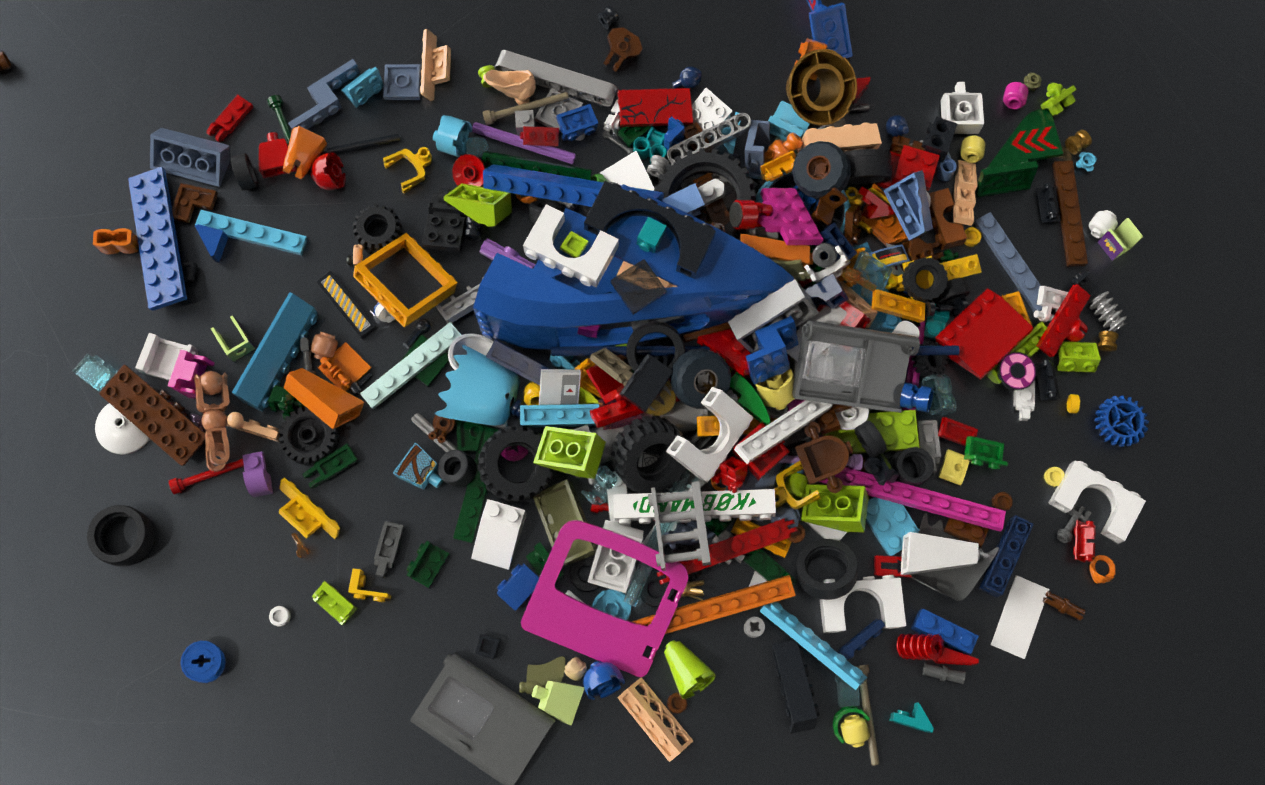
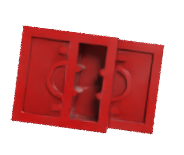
[872,145,940,191]

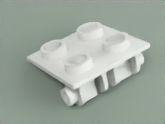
[692,88,733,139]

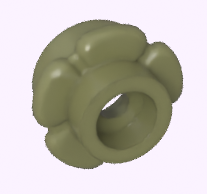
[1024,73,1042,90]

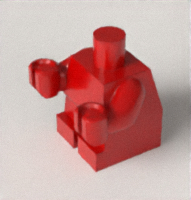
[712,457,748,493]

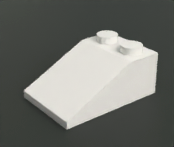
[471,499,527,570]
[587,520,644,593]

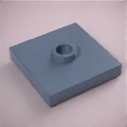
[383,64,422,100]

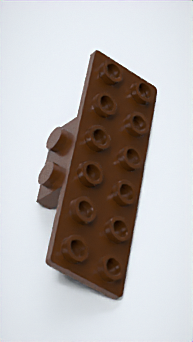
[99,365,205,466]

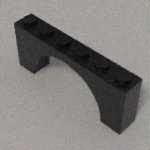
[584,181,716,279]

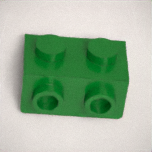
[964,436,1008,469]

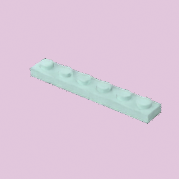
[360,322,461,409]

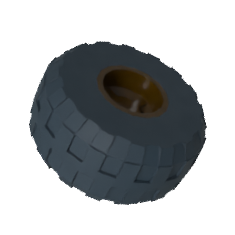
[670,348,731,409]

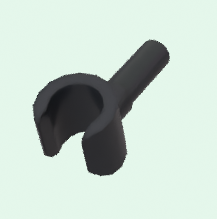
[350,372,373,396]

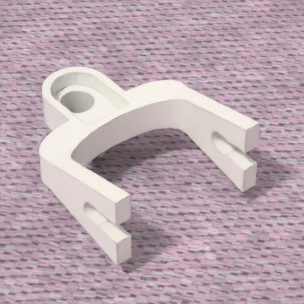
[804,246,850,283]

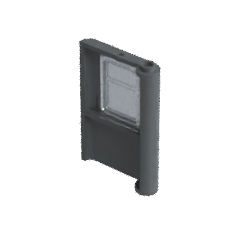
[792,320,920,413]

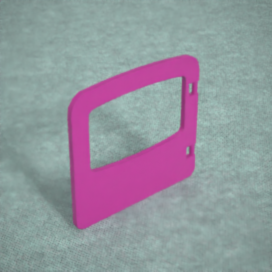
[521,520,688,677]

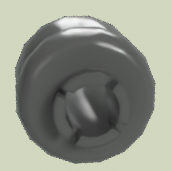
[812,243,837,268]

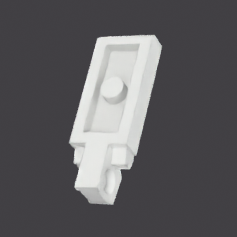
[1014,380,1035,421]

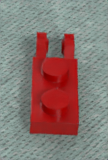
[206,95,253,142]

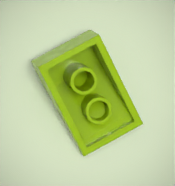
[444,184,512,227]
[533,426,606,479]
[801,484,869,532]

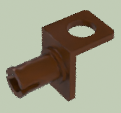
[810,188,848,225]

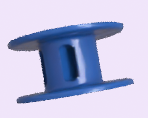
[180,640,226,683]

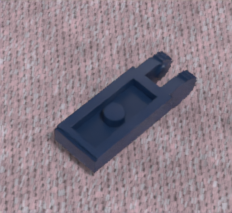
[837,619,885,660]

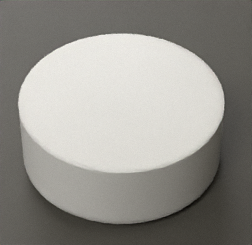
[269,606,291,627]

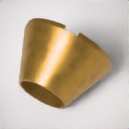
[786,49,857,125]

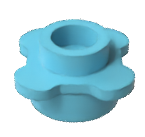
[1076,152,1097,172]

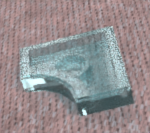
[853,251,893,301]

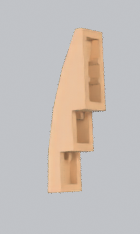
[953,160,978,226]

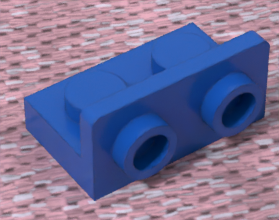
[556,104,598,141]
[663,116,685,157]

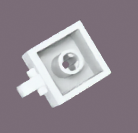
[940,82,984,134]

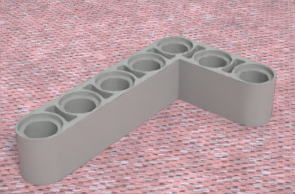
[667,113,751,189]

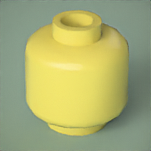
[960,135,985,163]
[840,715,870,747]

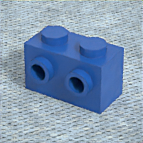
[497,563,539,611]

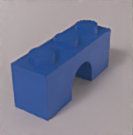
[910,609,979,655]

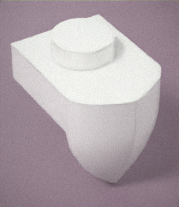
[698,179,726,206]

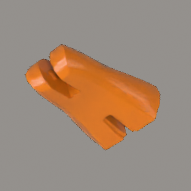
[283,126,327,179]

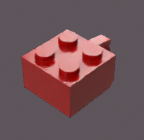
[732,422,790,481]

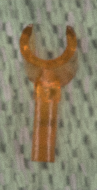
[291,533,310,558]

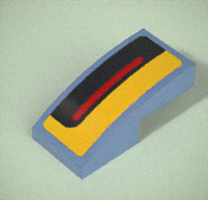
[869,244,910,272]

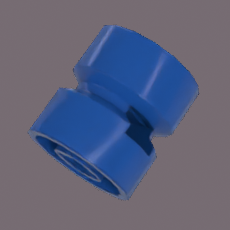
[900,383,934,413]

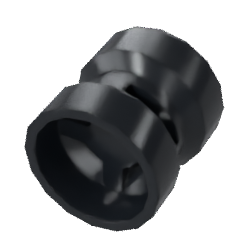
[463,217,484,241]

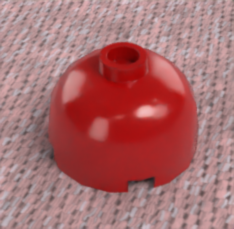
[311,153,346,190]

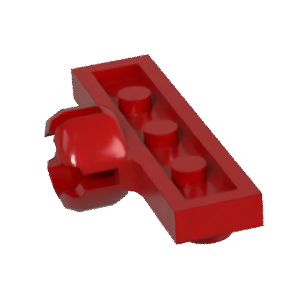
[1036,284,1091,357]

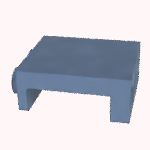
[745,120,770,179]

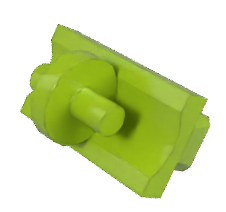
[1040,82,1076,116]

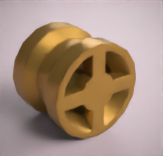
[1097,331,1119,352]

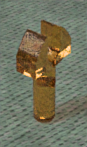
[842,268,877,292]

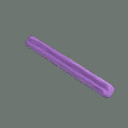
[472,122,576,164]

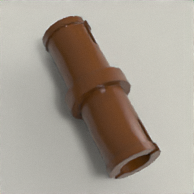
[1043,591,1085,621]

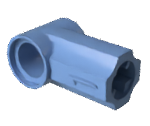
[936,151,957,182]

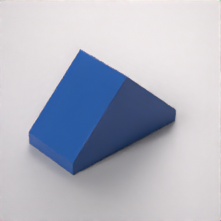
[195,224,228,263]

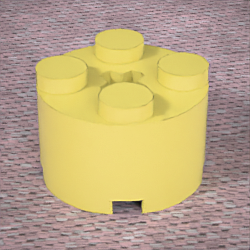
[755,368,794,410]

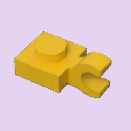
[883,273,904,291]

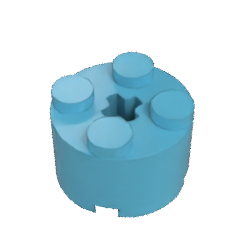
[433,115,472,157]

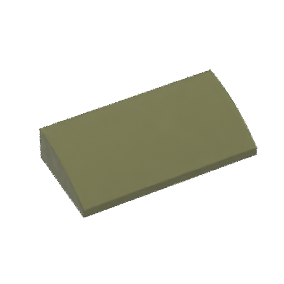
[533,479,597,566]

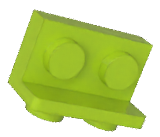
[1057,342,1101,372]

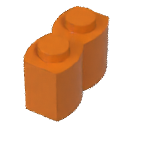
[93,228,139,254]

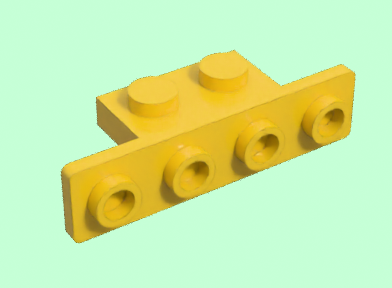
[279,478,340,539]

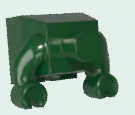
[268,385,303,420]

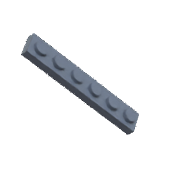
[974,212,1043,312]

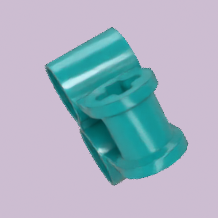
[633,126,667,164]

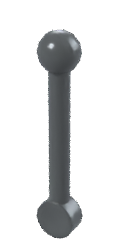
[603,131,633,155]

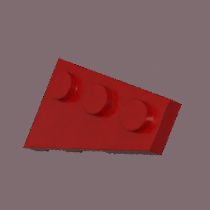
[697,329,751,376]

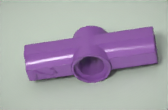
[479,238,536,269]

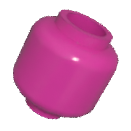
[1003,82,1029,109]

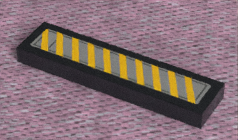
[316,271,377,339]

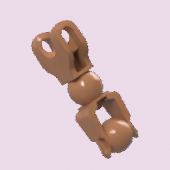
[194,371,230,472]

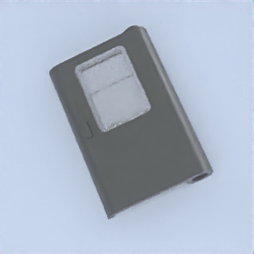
[410,652,556,785]

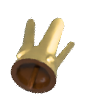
[681,580,704,601]

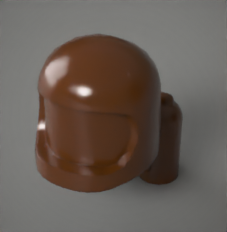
[428,415,456,443]

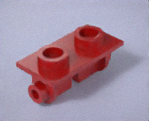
[520,126,559,146]
[1073,520,1096,563]

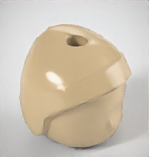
[564,657,587,681]

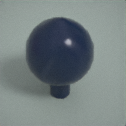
[672,66,702,89]
[886,115,909,137]

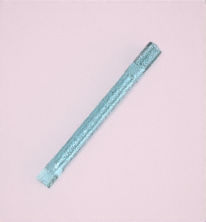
[623,469,691,607]

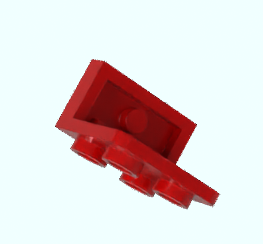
[586,364,624,404]

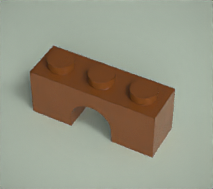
[929,188,967,250]

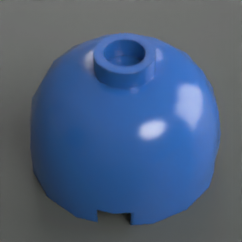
[583,661,625,700]

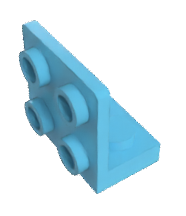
[342,67,384,108]
[768,101,810,140]

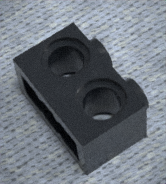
[921,116,957,163]

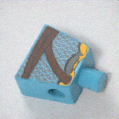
[393,443,443,489]

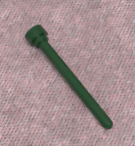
[267,95,298,167]

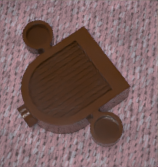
[795,421,854,493]

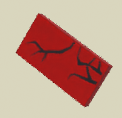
[617,88,693,127]

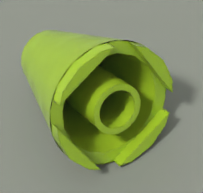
[664,640,716,699]

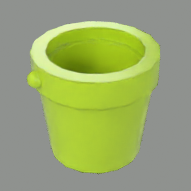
[785,472,808,501]

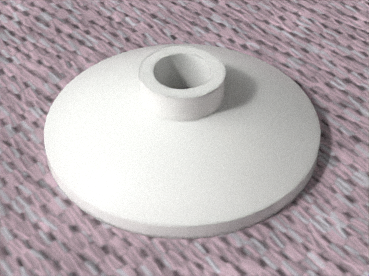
[835,406,869,430]

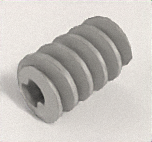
[1090,291,1129,332]

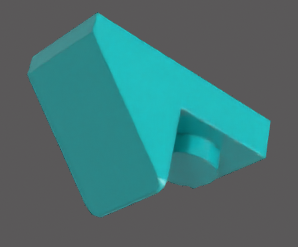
[924,304,950,342]
[889,702,934,733]

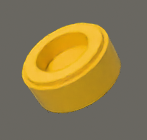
[964,227,982,247]
[1067,394,1080,414]

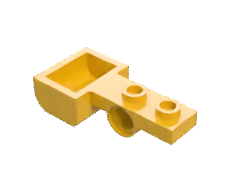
[902,254,982,300]

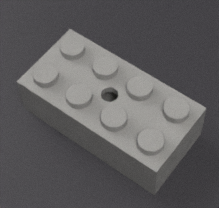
[728,279,819,353]

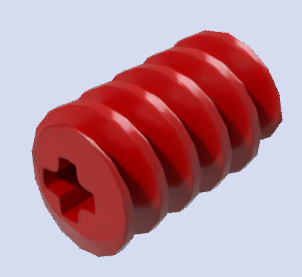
[896,633,944,660]

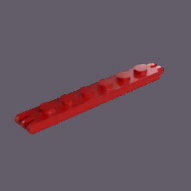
[656,518,798,585]

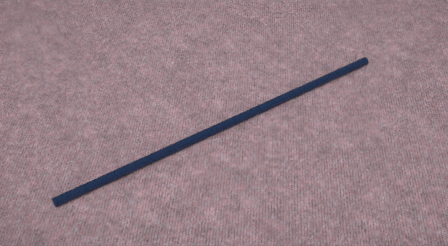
[551,346,960,356]

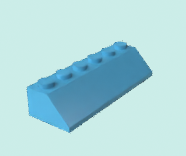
[232,292,318,412]

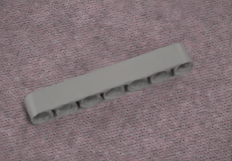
[495,50,617,106]

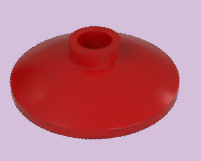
[452,154,485,187]

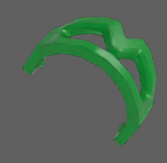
[832,706,870,744]

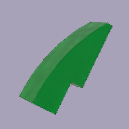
[729,372,771,426]

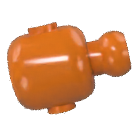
[764,132,803,171]

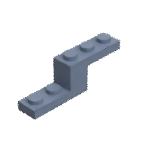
[288,59,360,130]

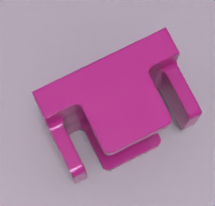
[168,350,215,399]

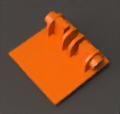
[318,342,371,391]

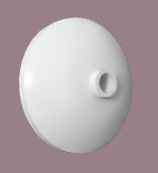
[448,334,493,370]
[95,403,150,455]

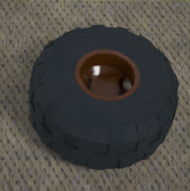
[792,141,851,200]

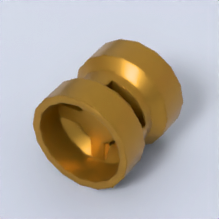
[1065,129,1092,155]

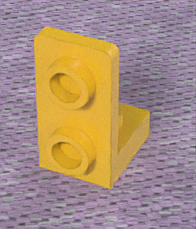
[348,568,391,602]

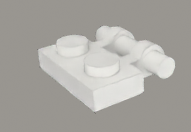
[1034,286,1068,322]

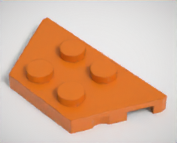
[862,183,925,246]

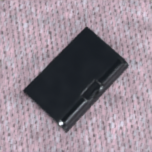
[619,354,673,413]

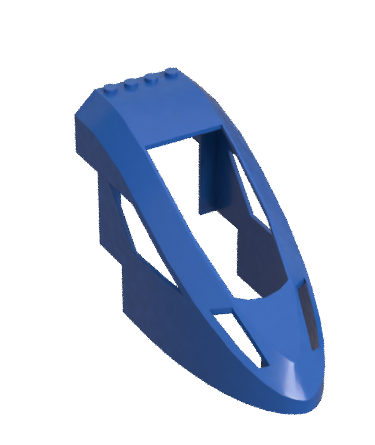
[473,184,794,349]

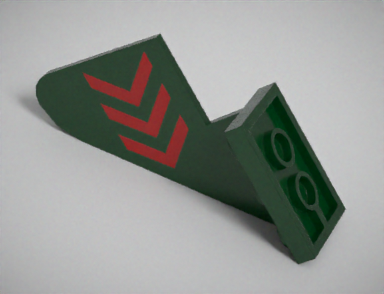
[975,109,1063,197]

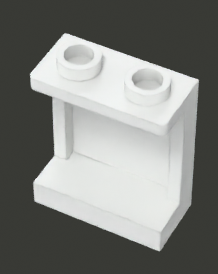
[135,333,198,381]

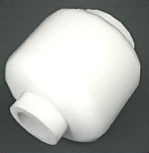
[1089,210,1118,238]

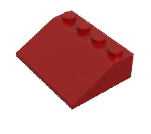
[935,288,1034,379]

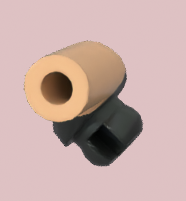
[346,244,363,267]

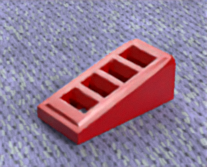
[934,647,979,666]

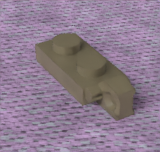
[590,348,634,386]

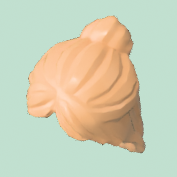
[483,70,536,105]

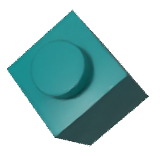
[637,217,667,253]

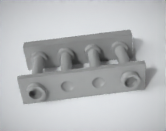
[648,481,711,571]

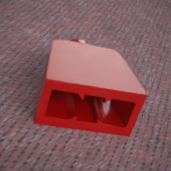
[259,132,297,178]

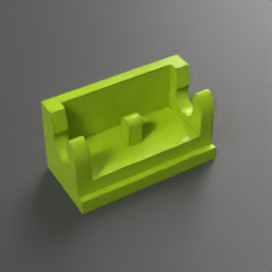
[312,581,358,625]

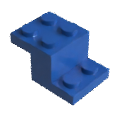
[745,316,799,384]

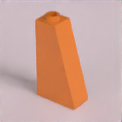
[740,234,813,268]
[284,368,365,429]

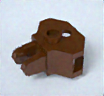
[603,27,643,71]
[902,237,944,261]

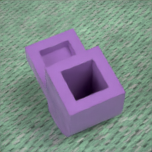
[242,451,273,497]

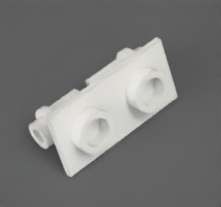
[603,99,623,136]

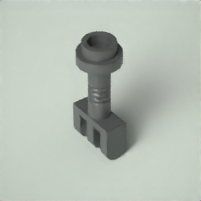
[300,337,316,375]
[1057,502,1092,543]

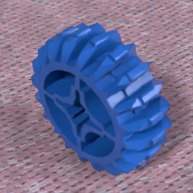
[1094,395,1149,447]

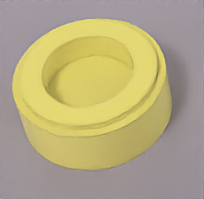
[1044,467,1065,487]

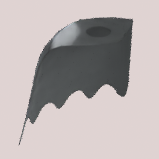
[910,513,999,601]

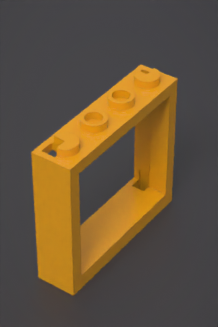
[353,233,457,328]

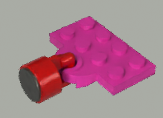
[729,188,823,245]

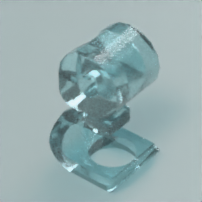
[581,466,617,505]

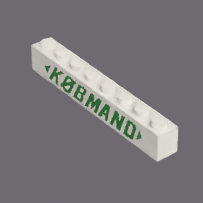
[614,489,776,525]

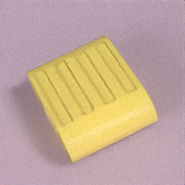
[938,449,970,486]

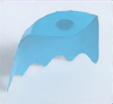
[435,345,520,426]

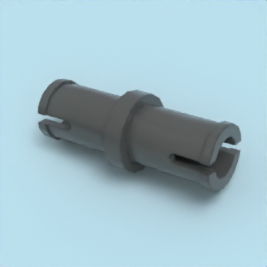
[922,663,966,684]

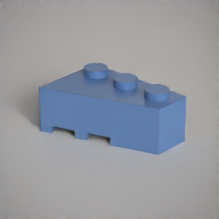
[883,170,933,240]

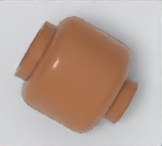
[310,331,338,360]

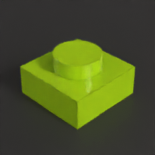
[560,231,588,258]

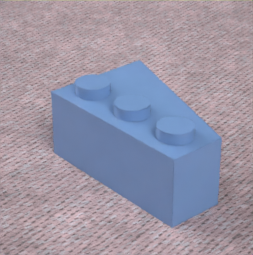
[662,183,705,217]

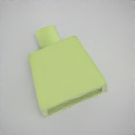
[532,681,584,726]

